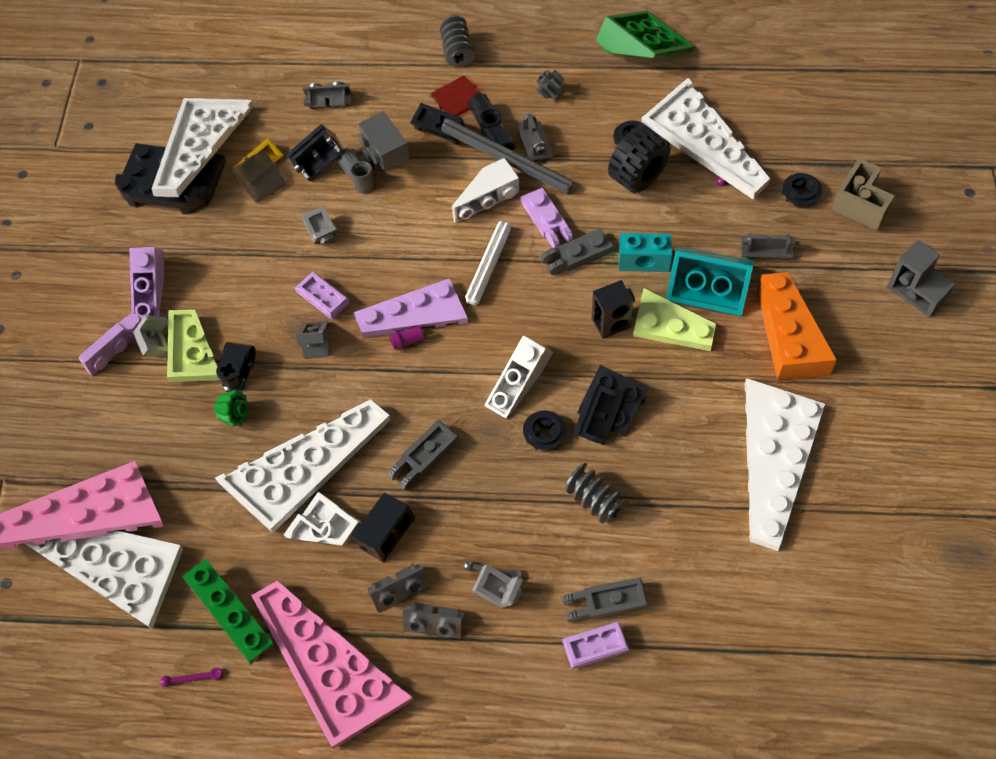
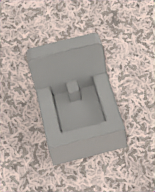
[301,206,337,244]
[133,316,168,358]
[472,564,523,608]

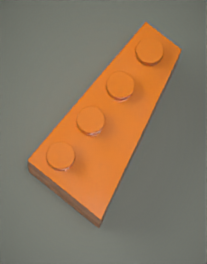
[757,272,836,381]

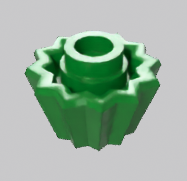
[214,390,249,427]

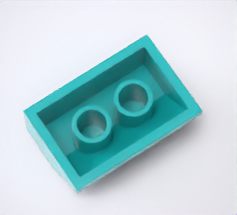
[666,246,754,316]

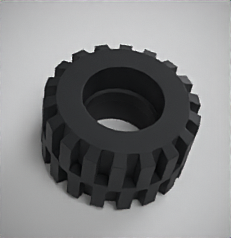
[608,125,671,194]

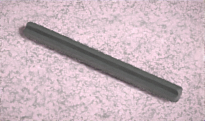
[442,119,573,193]

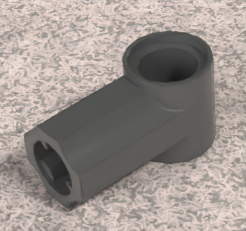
[336,147,376,194]

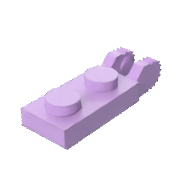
[521,188,573,248]
[79,313,141,376]

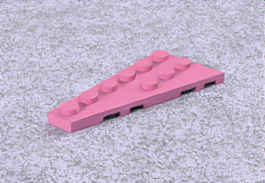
[0,461,164,550]
[251,581,413,749]

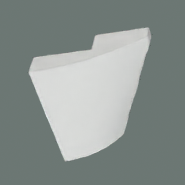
[284,492,362,546]

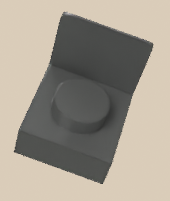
[296,321,329,359]

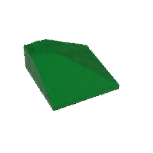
[596,10,695,58]

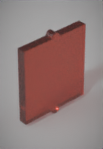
[431,75,479,116]

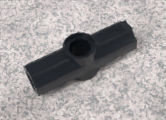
[468,92,515,151]

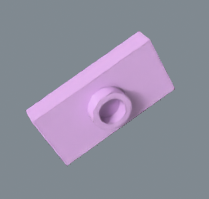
[295,272,350,320]
[562,621,629,670]

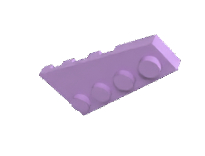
[354,279,468,338]

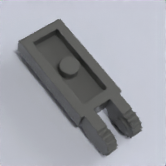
[540,228,613,275]
[387,420,459,491]
[562,577,648,623]

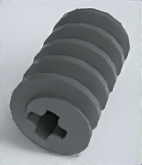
[439,15,474,67]
[565,463,628,524]

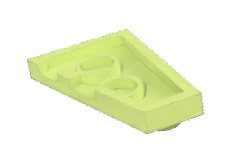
[633,288,716,351]
[167,310,220,382]

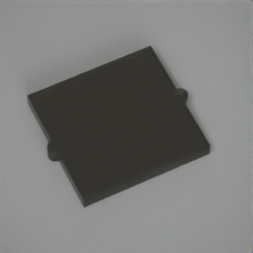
[231,149,288,203]

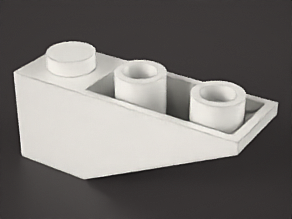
[452,158,519,223]
[484,336,553,419]

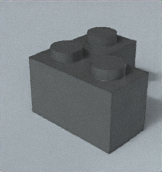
[358,111,410,171]
[887,240,955,317]

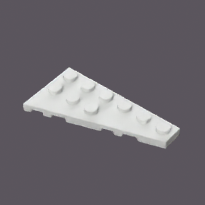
[642,78,770,199]
[152,98,253,197]
[745,378,825,551]
[215,399,391,533]
[24,530,183,629]

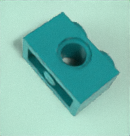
[619,233,672,272]

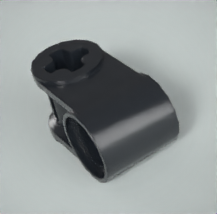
[216,342,256,392]

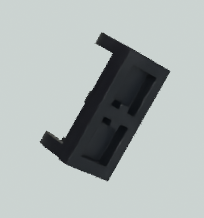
[410,103,465,145]
[286,124,345,181]
[573,382,624,445]
[351,492,415,563]

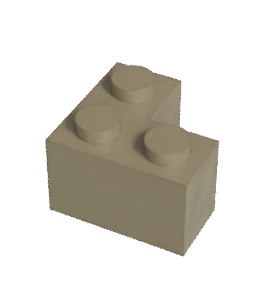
[831,158,895,231]

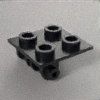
[577,365,648,436]

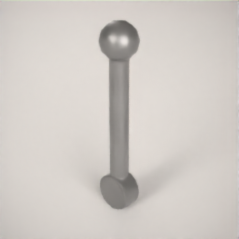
[463,560,522,578]

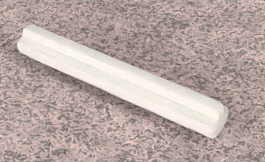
[465,221,511,306]

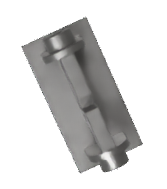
[302,82,352,109]
[517,113,553,161]
[741,233,795,259]
[367,564,430,613]
[403,602,465,639]

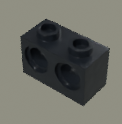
[591,280,635,339]

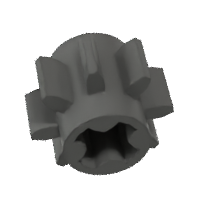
[536,70,565,99]

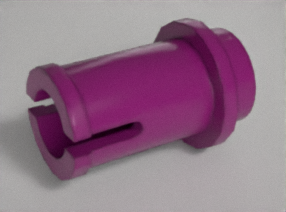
[389,325,424,350]

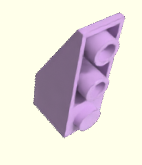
[129,247,164,320]

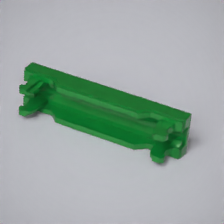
[182,558,275,664]

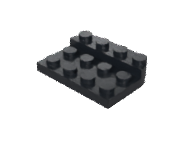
[115,143,226,214]

